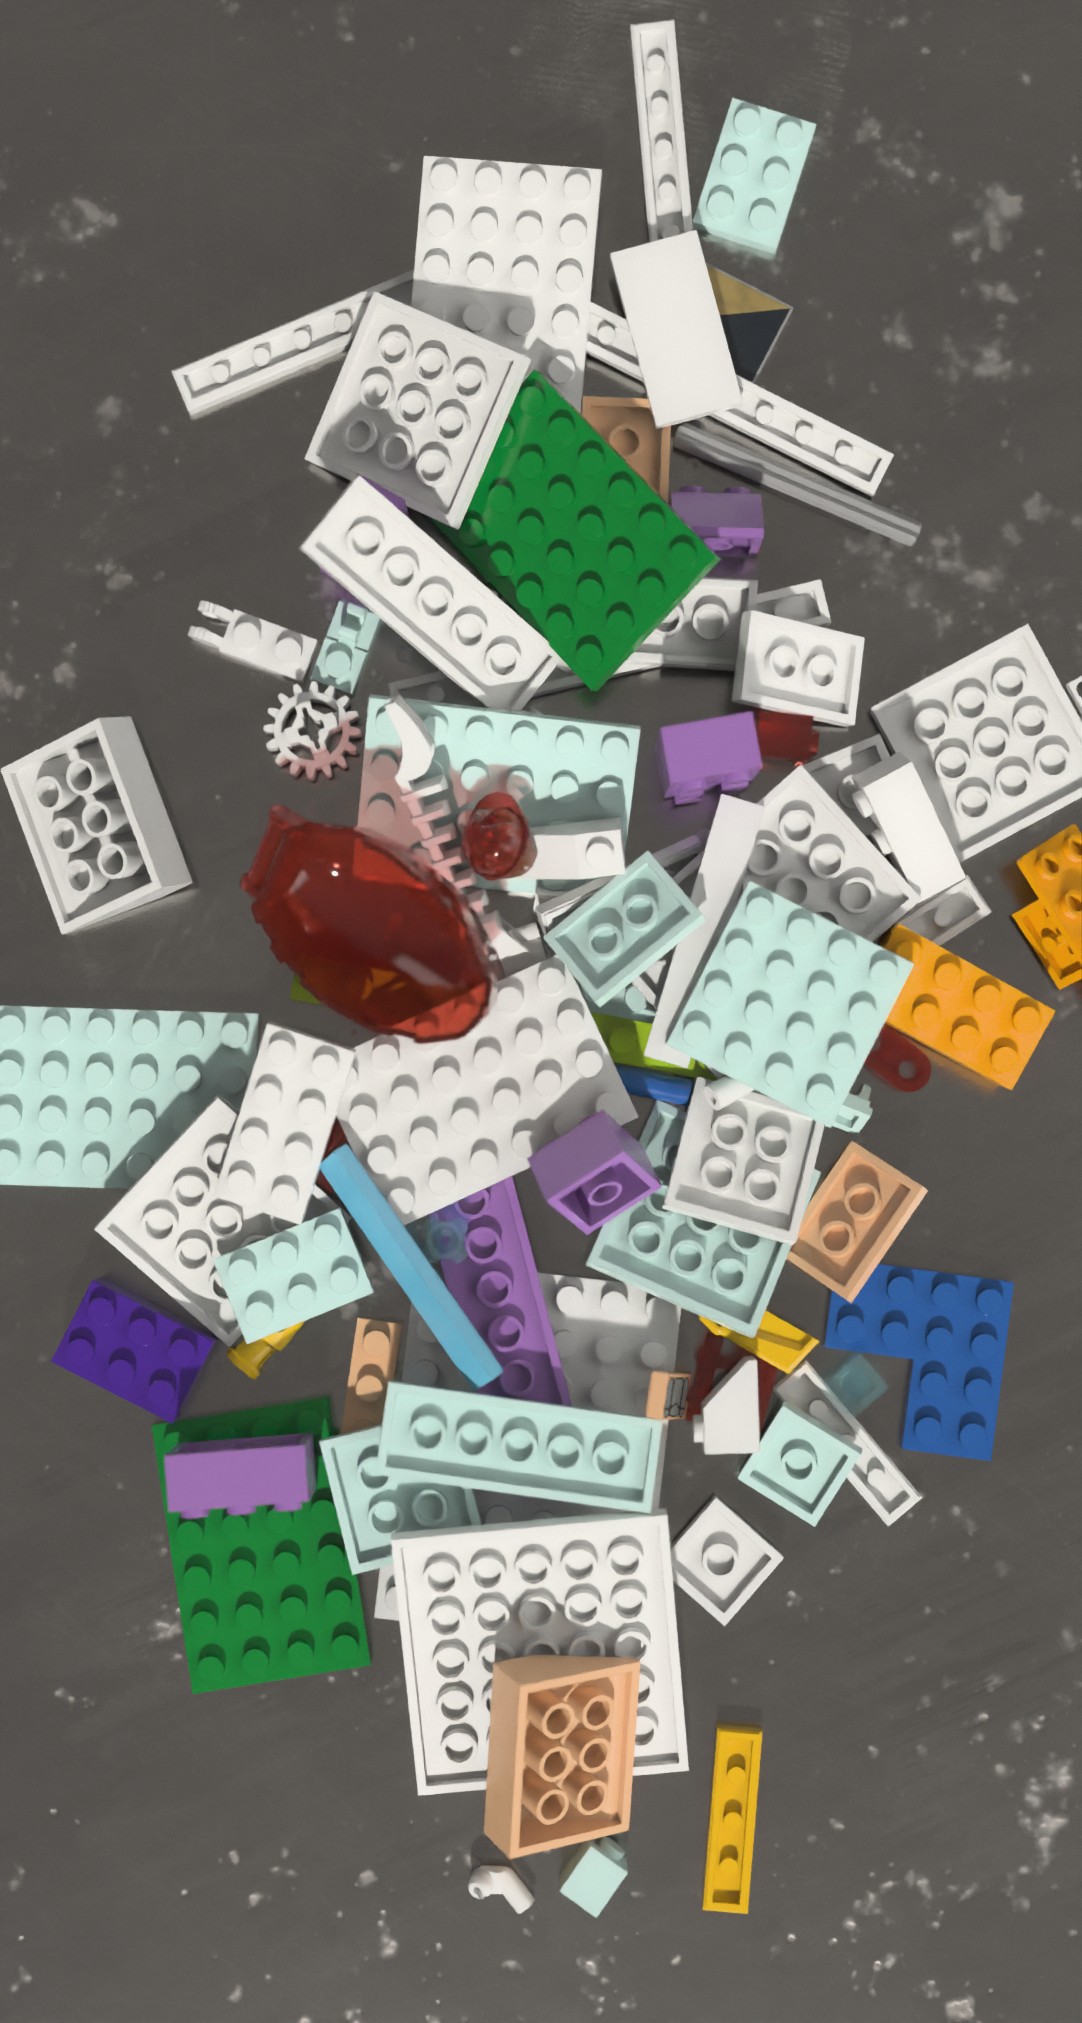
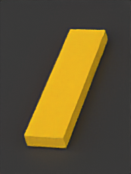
[702,1724,762,1914]

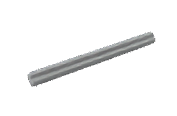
[673,422,922,546]

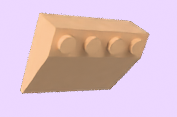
[484,1655,640,1859]

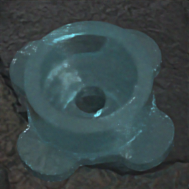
[422,1217,468,1263]

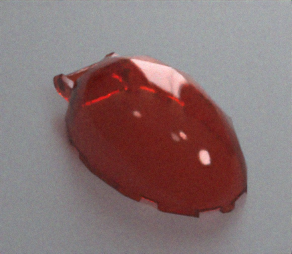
[239,805,498,1044]

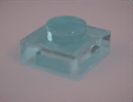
[824,1352,889,1417]

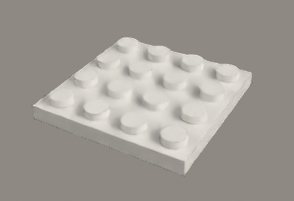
[304,291,531,530]
[869,624,1082,863]
[94,1094,352,1347]

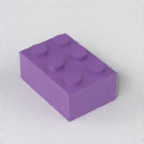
[654,711,762,805]
[164,1433,317,1519]

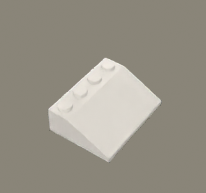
[0,716,193,934]

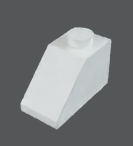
[693,1356,760,1454]

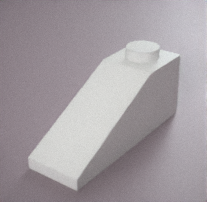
[486,817,626,879]

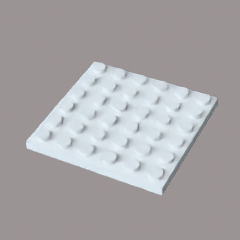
[391,1508,689,1796]

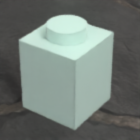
[559,1836,628,1918]

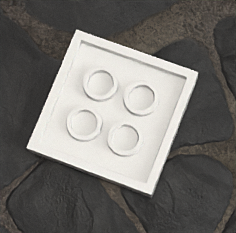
[662,1076,825,1245]

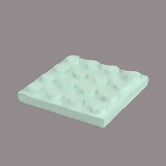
[666,881,914,1128]
[585,1100,821,1339]

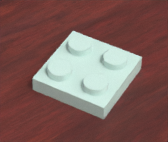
[737,1401,863,1527]

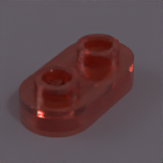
[864,1023,931,1092]

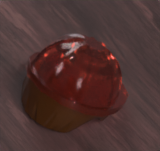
[461,792,537,881]

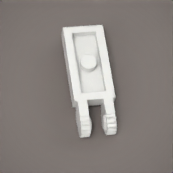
[187,600,319,684]

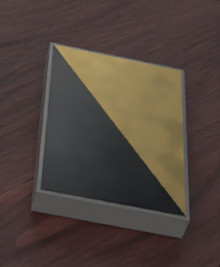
[705,262,794,384]

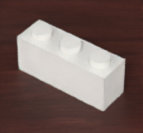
[851,752,966,903]

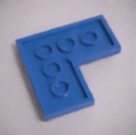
[822,1263,1014,1461]

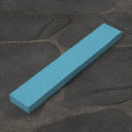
[320,1144,504,1391]

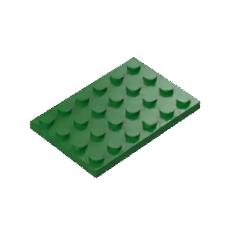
[428,369,721,691]
[151,1395,372,1694]

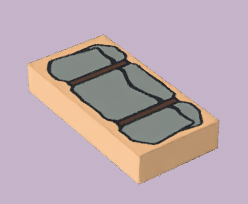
[645,1371,691,1420]

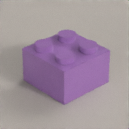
[527,1110,662,1235]

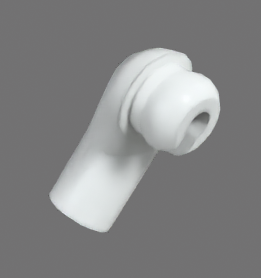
[468,1865,535,1914]

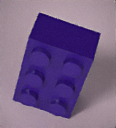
[51,1276,220,1423]

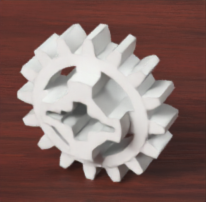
[264,681,362,781]

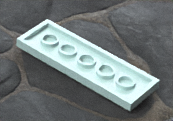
[375,1381,663,1513]

